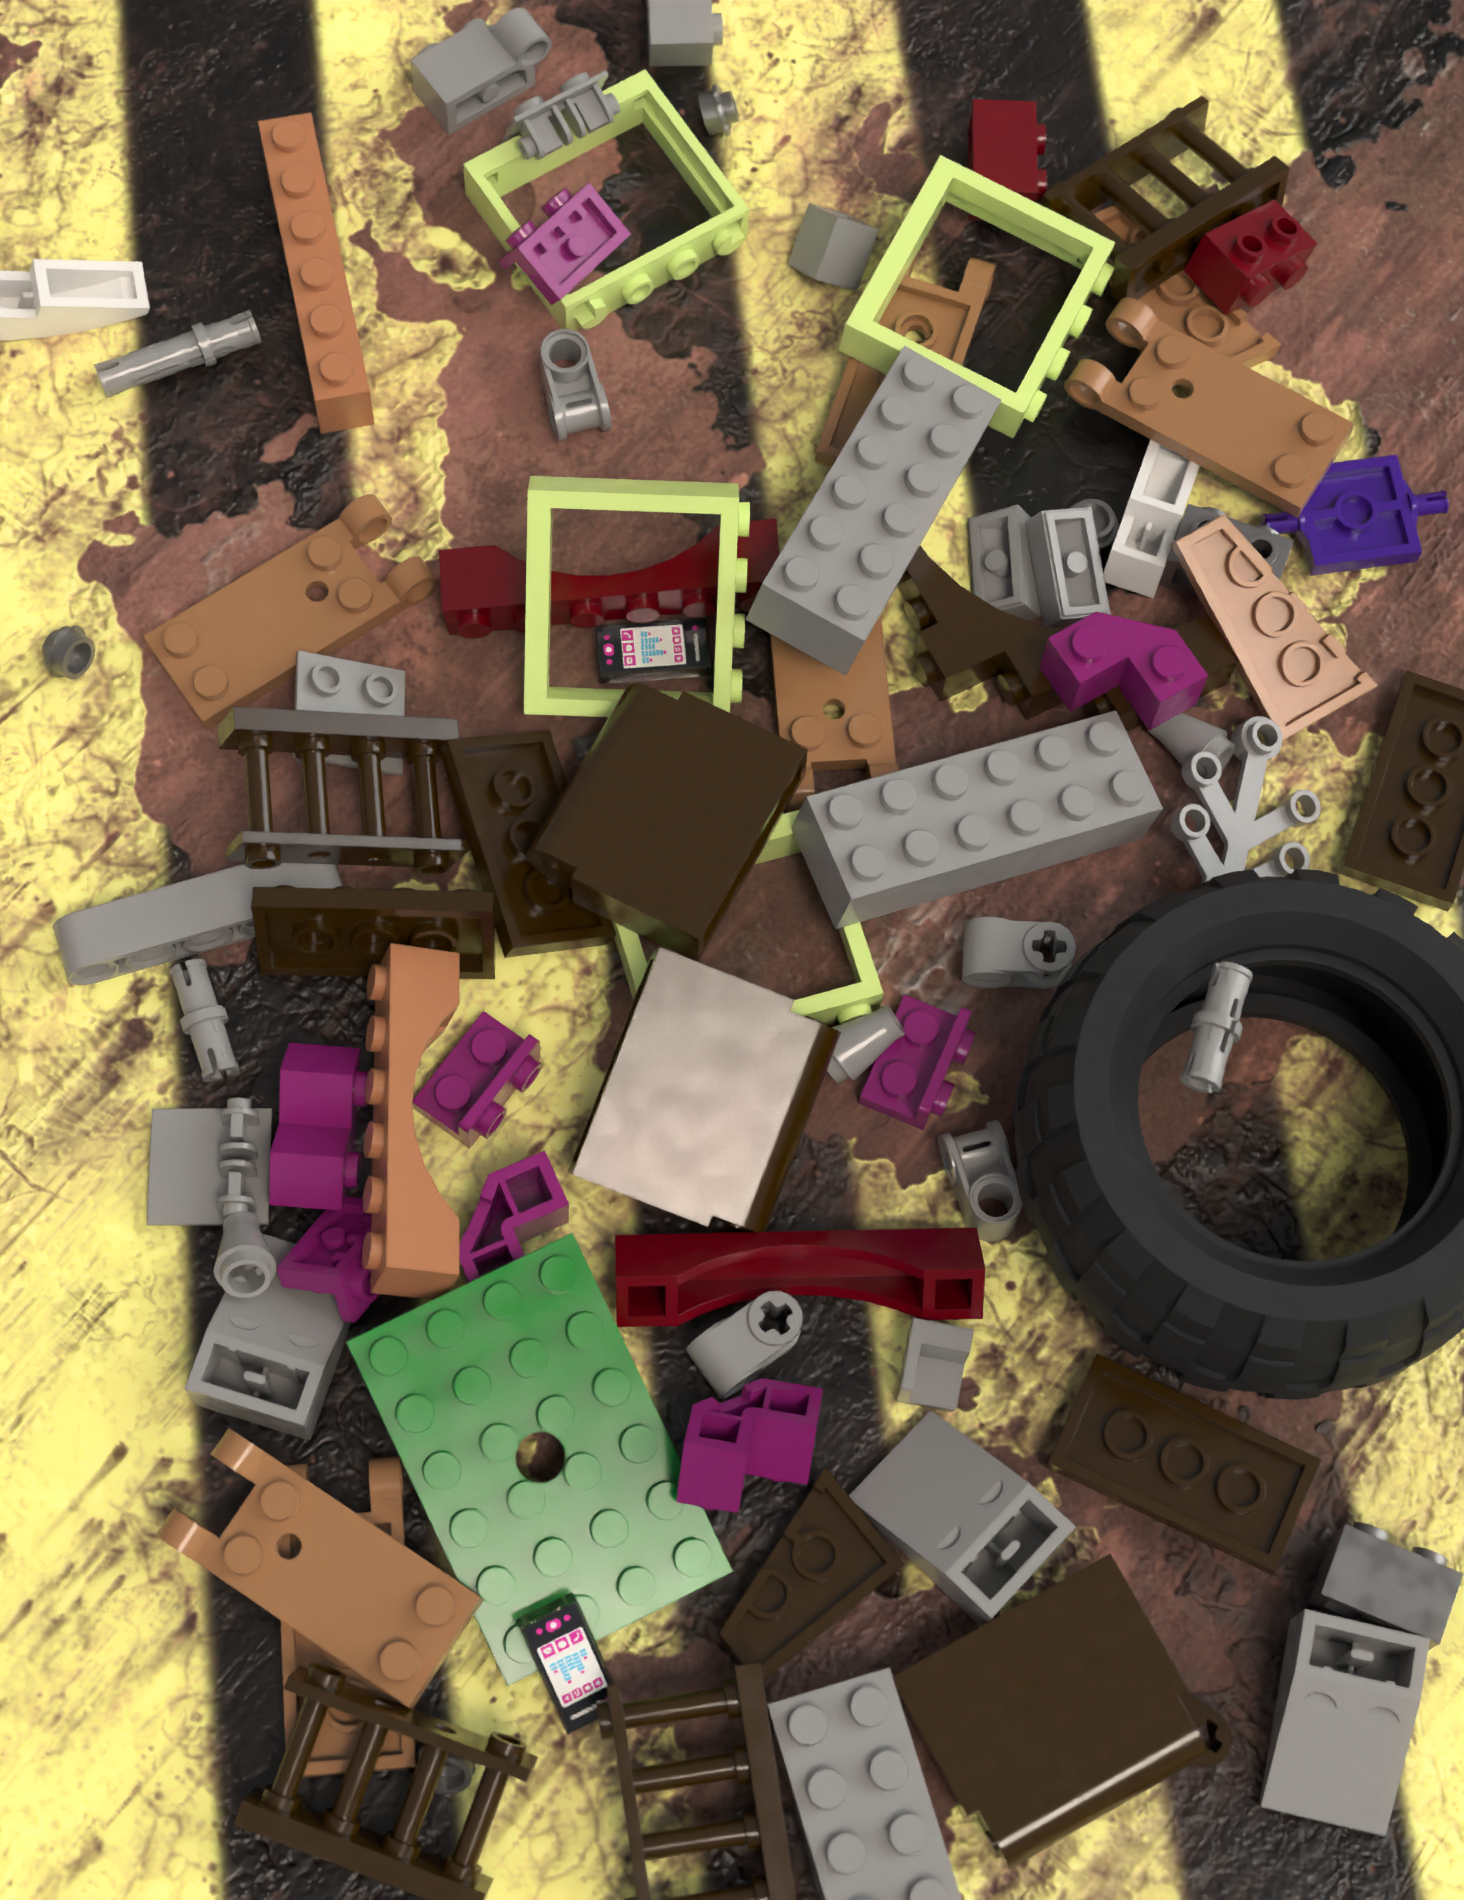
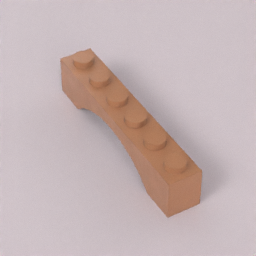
[258,113,374,434]
[362,943,459,1300]

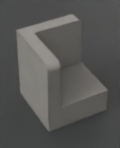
[789,203,879,290]
[896,1318,974,1412]

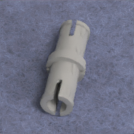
[169,958,240,1082]
[1180,961,1253,1093]

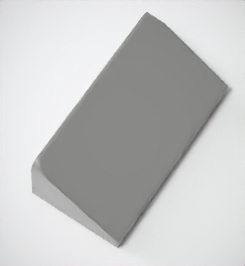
[968,504,1041,620]
[1026,507,1111,628]

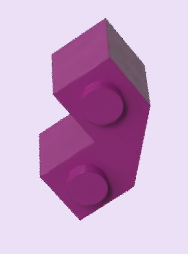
[1039,612,1208,731]
[269,1043,369,1211]
[459,1150,569,1284]
[676,1378,823,1513]

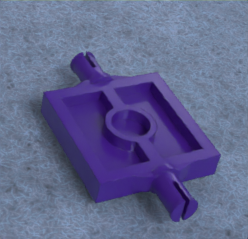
[1260,455,1449,576]

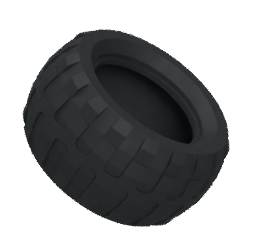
[1012,869,1464,1400]

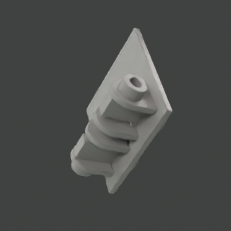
[501,70,620,160]
[293,650,405,777]
[147,1098,272,1226]

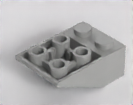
[185,1234,351,1440]
[849,1410,1076,1627]
[1259,1609,1430,1837]

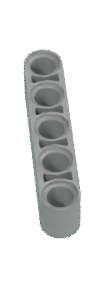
[53,863,342,985]

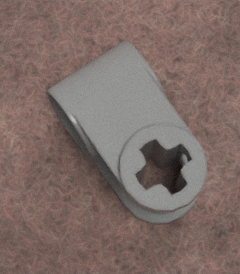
[541,329,612,442]
[962,917,1076,989]
[938,1120,1022,1242]
[685,1291,803,1400]

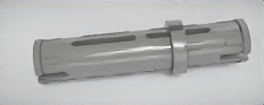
[94,310,262,398]

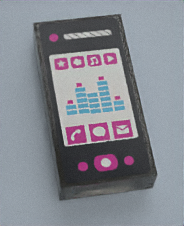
[595,617,712,684]
[515,1592,623,1735]

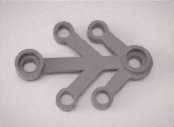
[1170,716,1321,883]

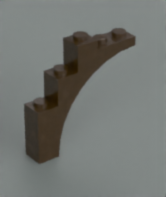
[897,545,1238,732]

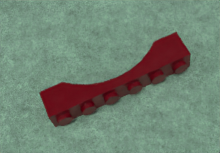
[439,519,780,638]
[615,1227,986,1327]

